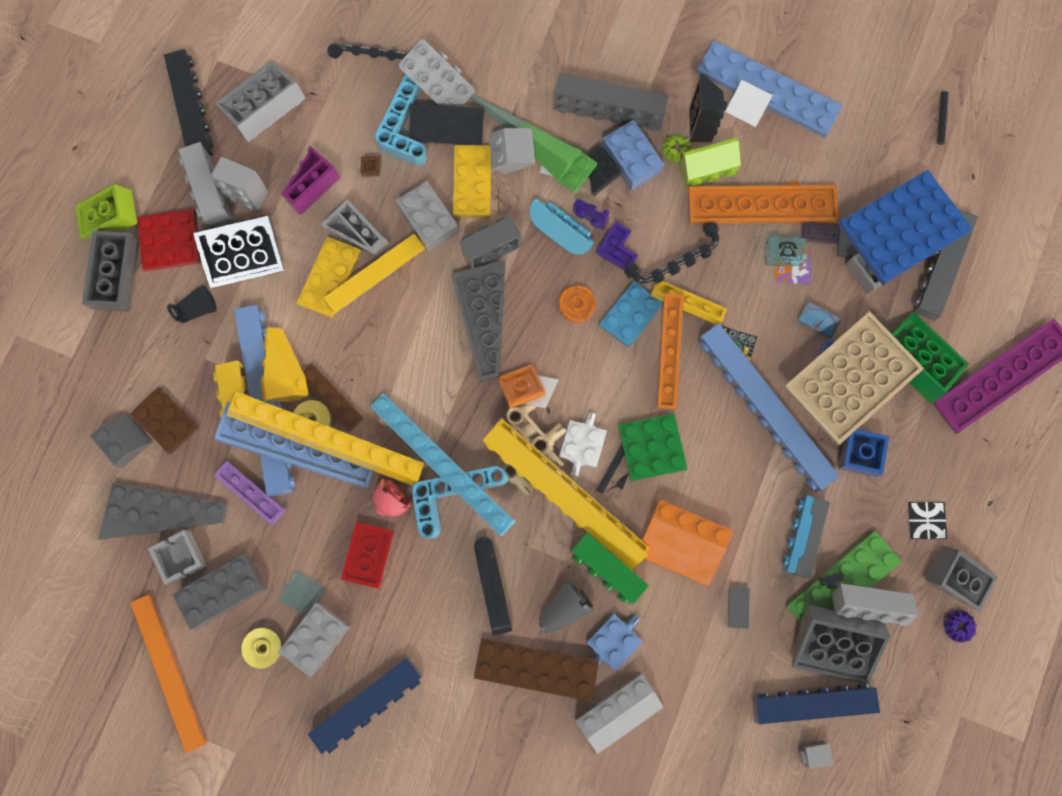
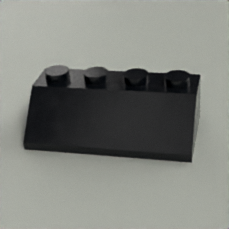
[689,74,727,142]

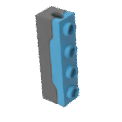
[782,495,830,579]

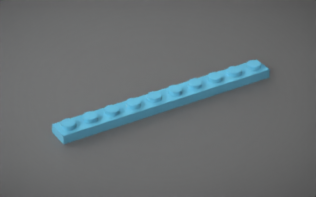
[370,393,515,536]

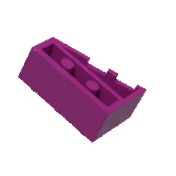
[282,146,340,215]

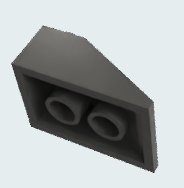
[924,545,997,612]

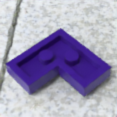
[596,222,638,270]

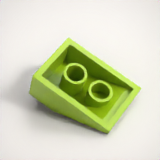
[75,184,137,240]

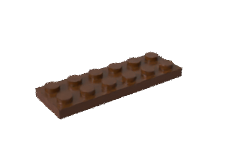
[474,638,599,702]

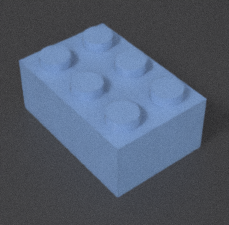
[601,120,664,191]

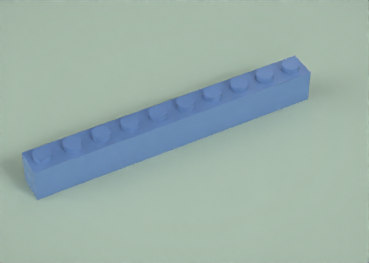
[234,305,296,497]
[699,323,840,492]

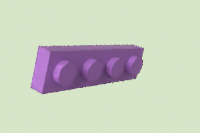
[214,461,286,526]

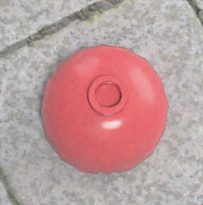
[372,479,412,517]

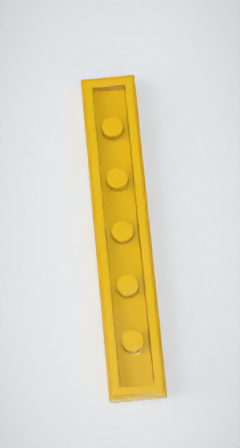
[323,234,425,314]

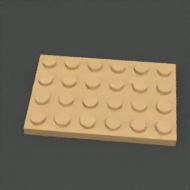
[783,311,924,446]

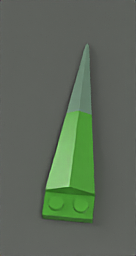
[471,95,597,194]

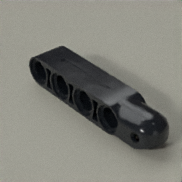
[474,537,512,636]

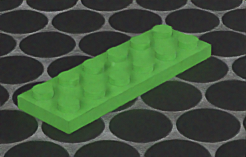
[786,531,902,624]

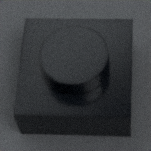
[818,572,844,589]

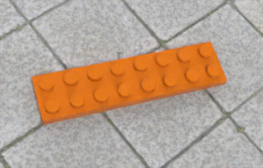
[688,185,839,224]

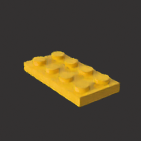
[453,145,491,218]
[297,237,362,318]

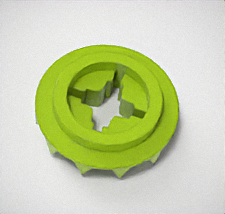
[662,134,692,163]

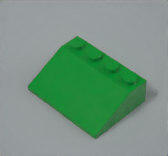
[891,311,969,404]

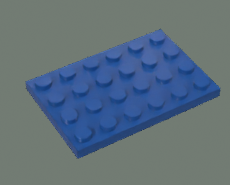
[838,169,972,286]

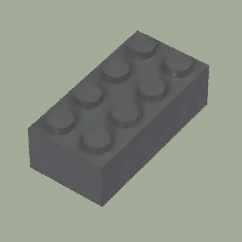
[82,231,138,312]
[172,554,267,630]

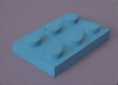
[599,281,664,348]

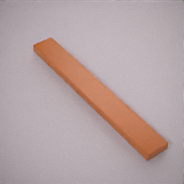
[130,594,206,753]

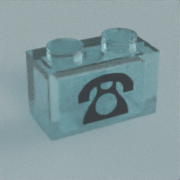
[765,236,807,266]

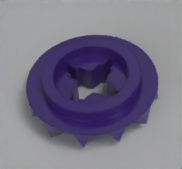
[944,610,977,643]

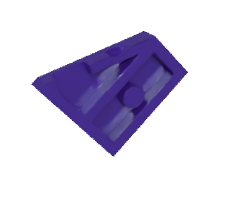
[573,199,610,230]

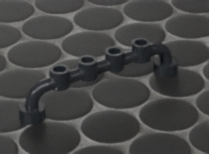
[327,42,410,61]
[624,222,719,284]

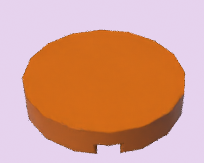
[559,285,596,323]

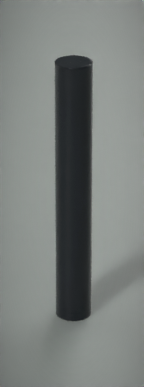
[937,91,949,145]
[597,444,624,493]

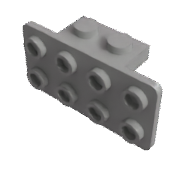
[399,39,475,107]

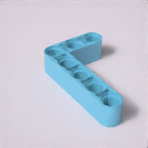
[375,74,427,165]
[412,466,509,539]

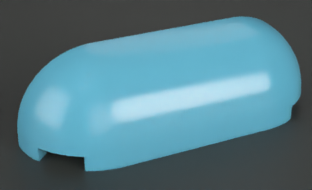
[530,199,594,255]

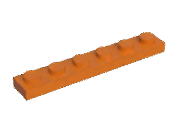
[657,293,684,409]

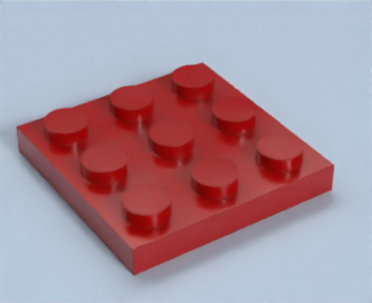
[137,209,200,271]

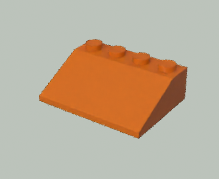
[642,500,733,587]

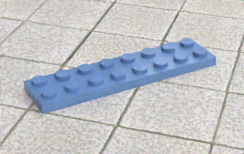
[696,41,843,138]
[214,401,373,489]

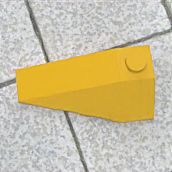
[261,327,309,402]

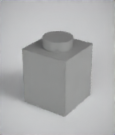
[799,742,834,769]

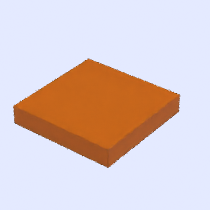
[497,364,546,409]

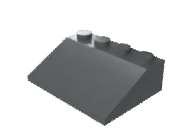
[791,605,891,683]

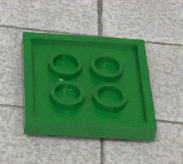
[618,414,687,482]

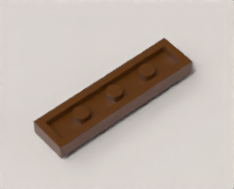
[303,363,364,431]

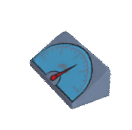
[797,302,842,338]

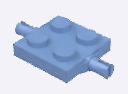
[586,613,643,671]

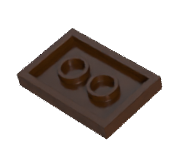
[130,387,199,455]

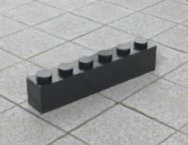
[164,49,214,156]

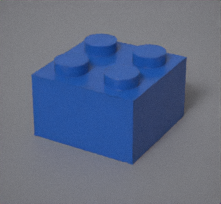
[838,429,890,477]

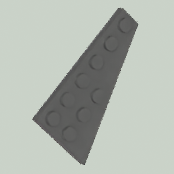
[451,260,506,382]
[98,482,228,540]

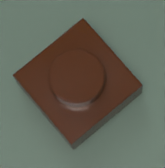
[361,156,380,176]

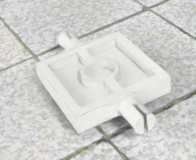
[559,412,607,477]

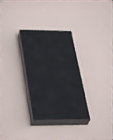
[409,104,484,145]

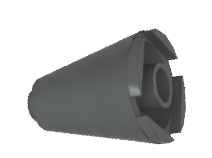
[539,579,594,633]

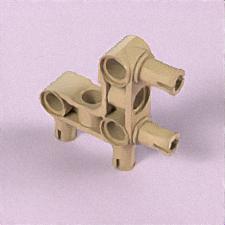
[503,404,566,497]

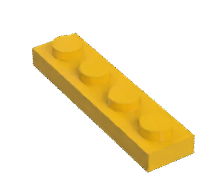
[651,281,727,325]

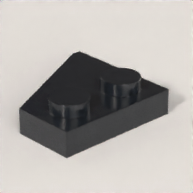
[587,145,622,197]

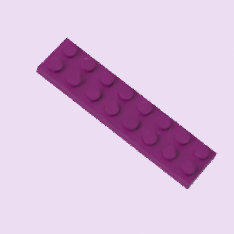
[932,318,1062,434]

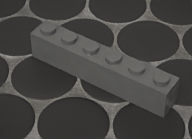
[913,208,978,321]

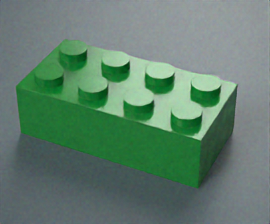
[571,533,649,605]

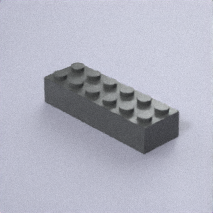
[554,73,668,131]

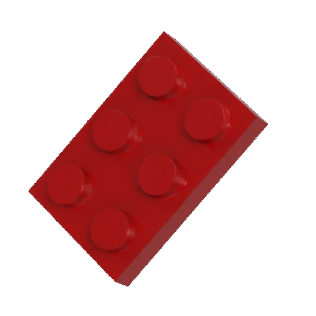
[340,522,395,589]

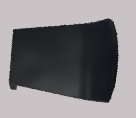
[167,286,216,323]

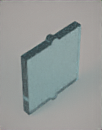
[279,572,326,616]

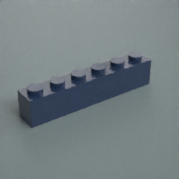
[308,657,423,754]
[752,683,880,724]

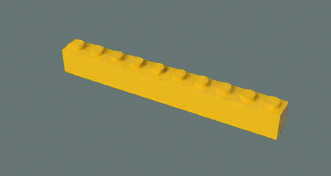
[226,392,424,486]
[482,418,650,570]

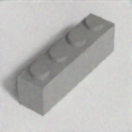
[831,584,919,626]

